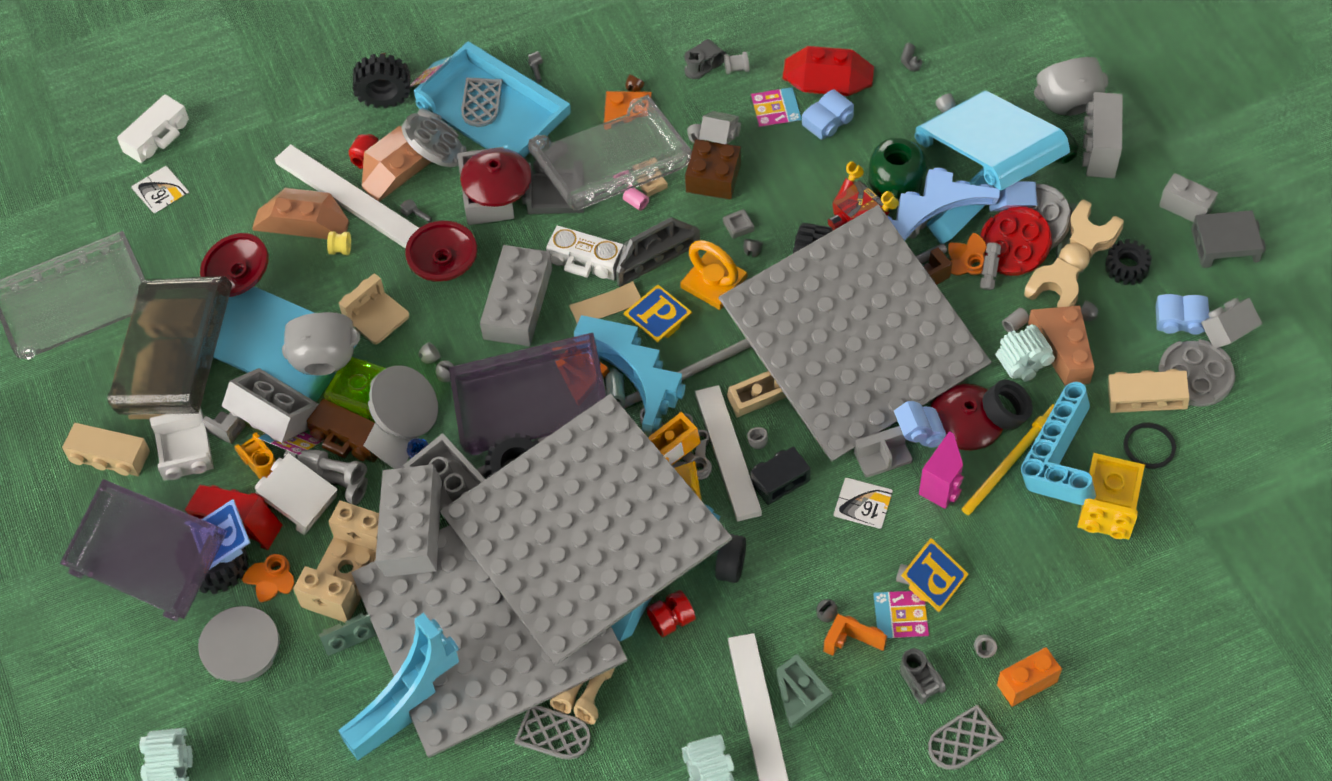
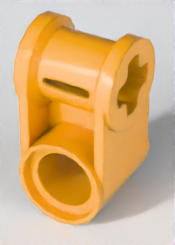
[234,432,276,479]

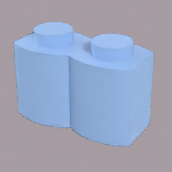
[802,89,854,140]
[1155,294,1209,335]
[894,401,947,448]

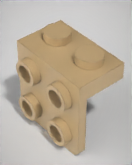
[339,273,409,345]

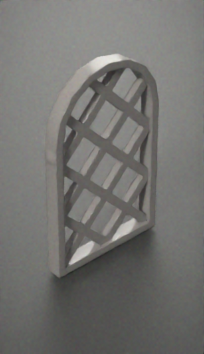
[461,78,502,127]
[514,705,591,760]
[928,705,1004,770]

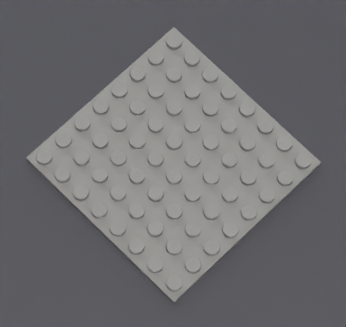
[719,205,992,462]
[440,393,732,666]
[351,525,628,758]

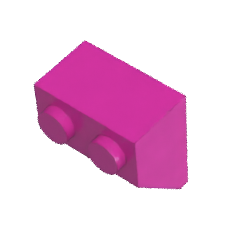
[919,431,964,509]

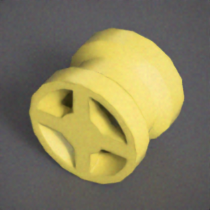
[327,231,351,255]

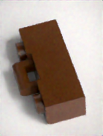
[307,398,378,463]

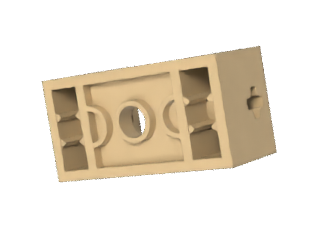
[293,501,379,623]

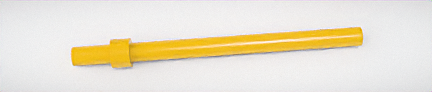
[962,404,1055,515]

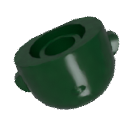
[868,138,927,208]

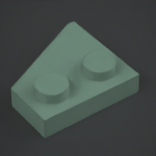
[776,654,832,728]

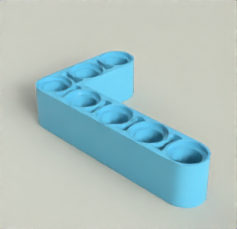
[926,167,1037,244]
[1021,382,1096,505]

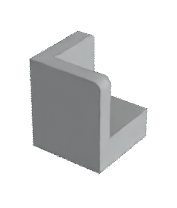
[202,411,246,444]

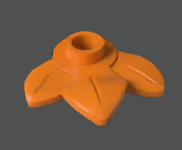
[948,233,986,275]
[242,554,294,602]

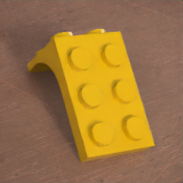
[1077,453,1145,540]

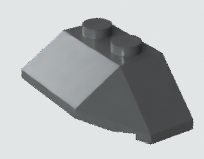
[616,217,700,287]

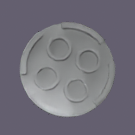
[402,113,467,167]
[1001,184,1071,250]
[1158,339,1236,406]
[368,366,438,440]
[198,606,280,683]

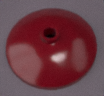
[460,148,531,207]
[405,221,477,281]
[200,233,269,297]
[931,384,1004,451]

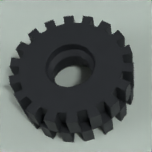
[353,54,410,108]

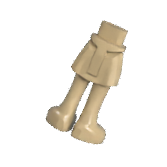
[550,641,620,724]

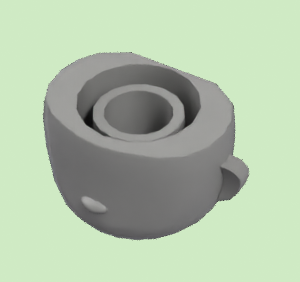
[1034,57,1108,116]
[282,312,360,375]

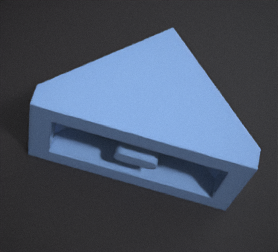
[989,181,1038,212]

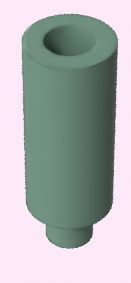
[606,369,625,407]

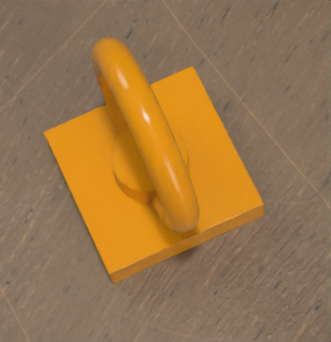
[680,240,747,310]

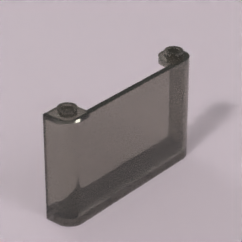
[107,276,232,415]

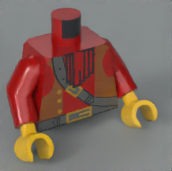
[827,161,899,231]

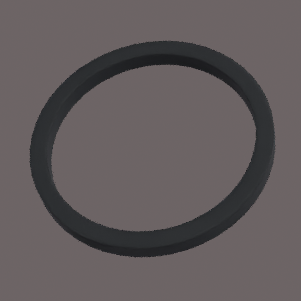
[1124,423,1176,469]

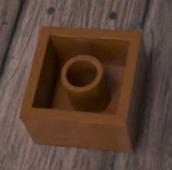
[685,139,741,200]

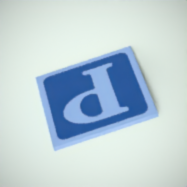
[191,499,250,570]

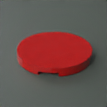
[980,206,1052,276]

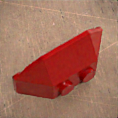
[783,46,874,96]

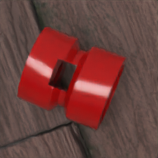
[646,589,696,638]

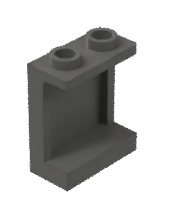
[522,161,584,214]
[1191,210,1266,268]

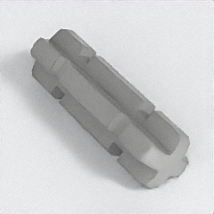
[980,243,1001,290]

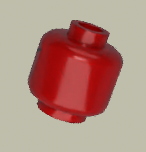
[348,134,379,169]

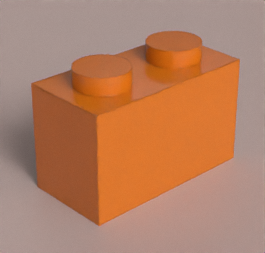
[997,647,1062,707]

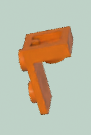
[823,614,887,656]

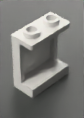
[150,406,214,481]
[254,453,338,535]

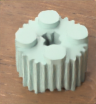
[995,324,1055,382]
[140,728,193,781]
[682,735,734,781]

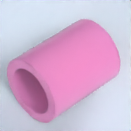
[623,186,649,211]

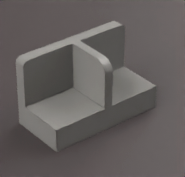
[854,426,912,478]

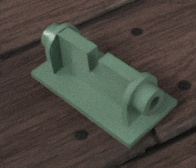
[318,613,377,656]

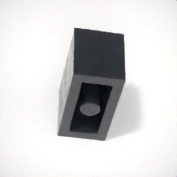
[751,446,811,505]

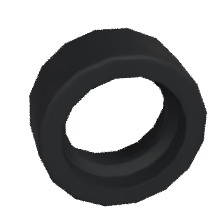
[982,379,1033,430]

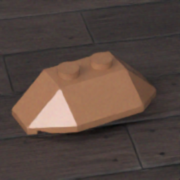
[362,126,431,202]
[252,188,349,239]

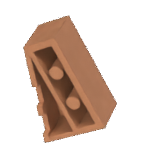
[1028,306,1095,386]

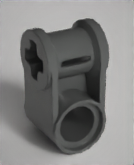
[684,39,726,79]
[900,648,946,704]

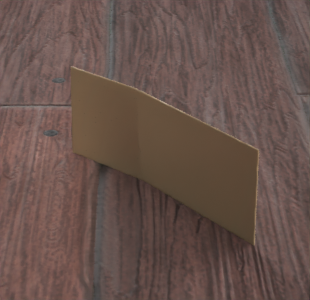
[569,281,641,324]

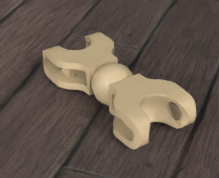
[1024,199,1124,307]

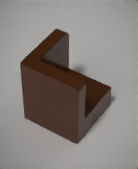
[923,247,952,285]

